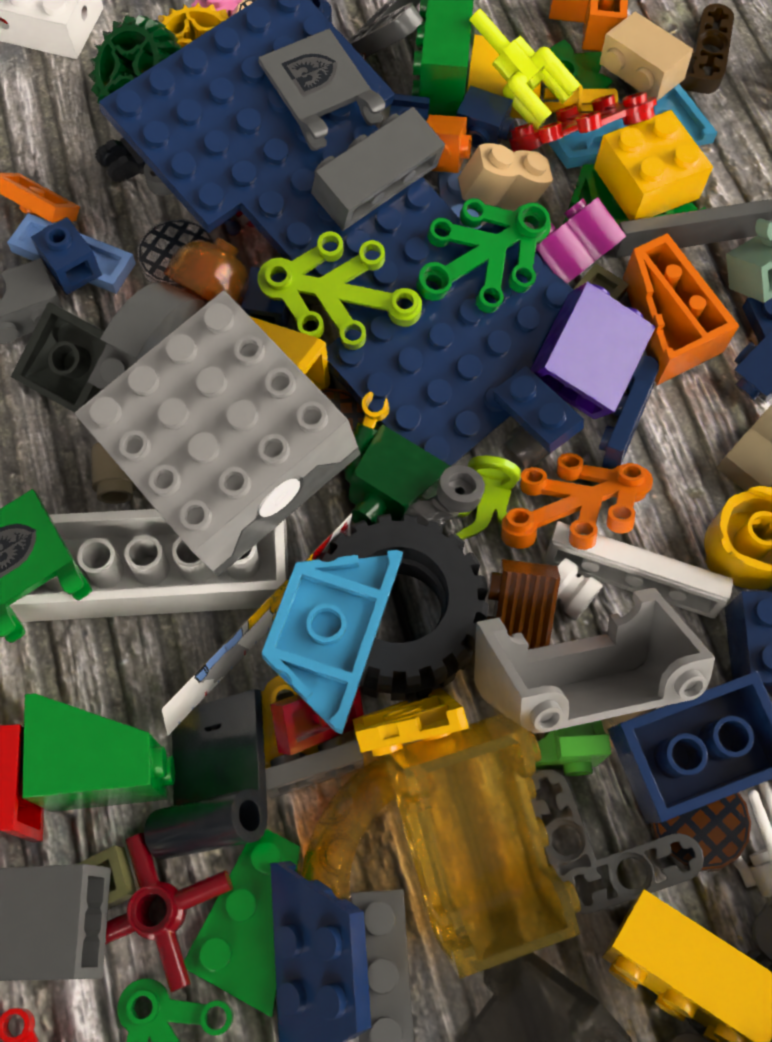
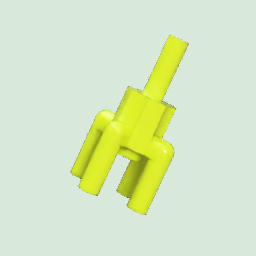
[469,8,581,129]

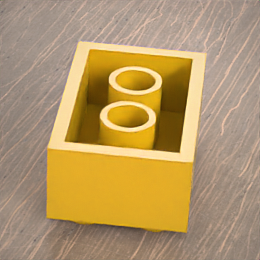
[602,889,772,1042]

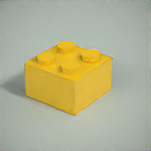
[594,110,713,221]

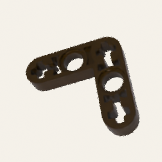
[679,3,734,94]

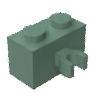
[726,218,772,303]

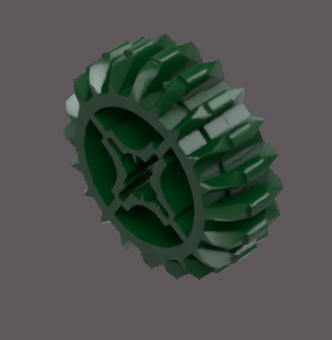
[88,15,181,104]

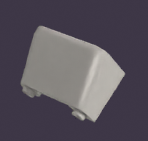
[474,588,715,733]

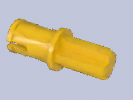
[543,85,618,113]

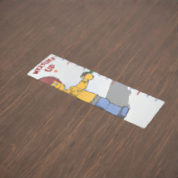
[161,513,352,736]

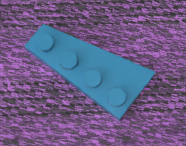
[548,84,718,169]

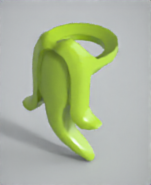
[456,455,521,540]

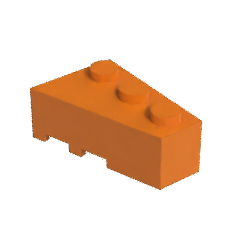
[623,233,739,385]

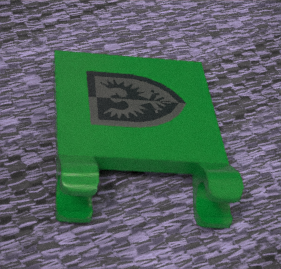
[0,489,92,643]

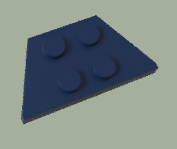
[270,861,372,1042]

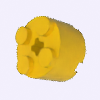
[704,486,772,590]

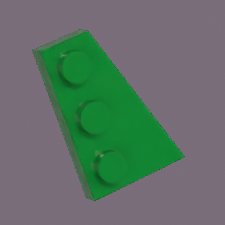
[184,829,301,1018]

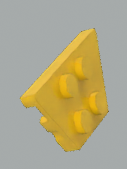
[352,688,469,756]

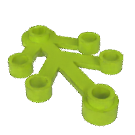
[258,231,422,350]

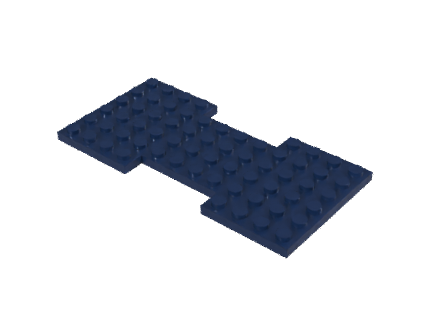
[99,0,573,466]

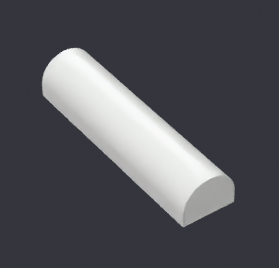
[544,521,733,619]

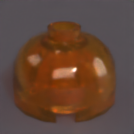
[164,237,249,307]

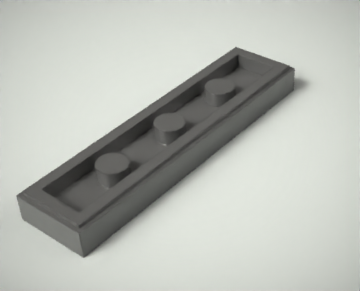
[612,199,772,258]

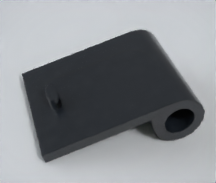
[144,689,268,860]

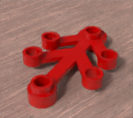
[509,91,657,152]

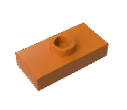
[0,173,80,223]

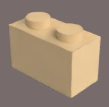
[600,11,693,101]

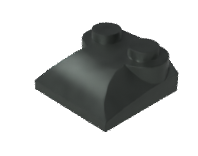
[11,302,107,413]

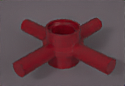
[105,833,233,992]

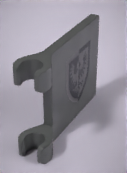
[258,28,385,151]

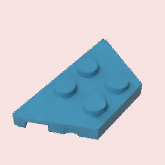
[261,550,403,734]

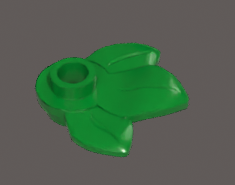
[550,40,612,89]

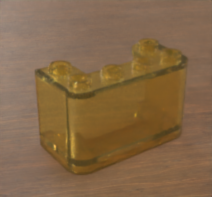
[385,714,581,979]

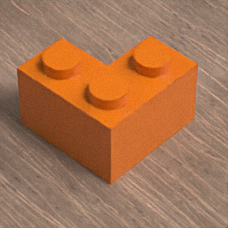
[549,0,628,52]

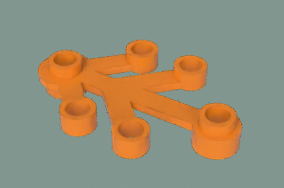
[501,453,653,550]

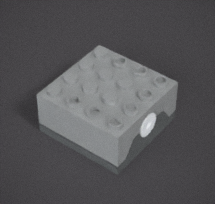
[74,290,360,577]

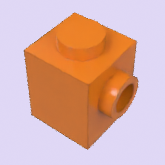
[426,114,472,173]

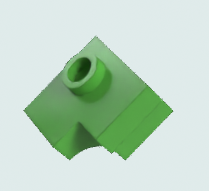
[524,720,611,776]

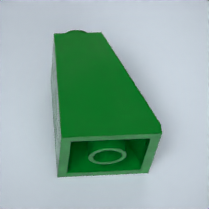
[23,693,175,812]

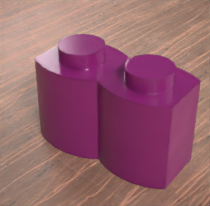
[535,197,626,284]

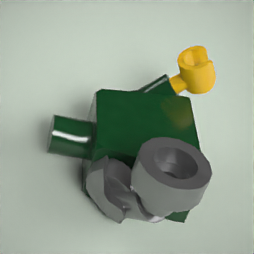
[345,392,485,526]

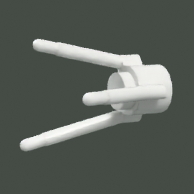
[733,781,772,897]

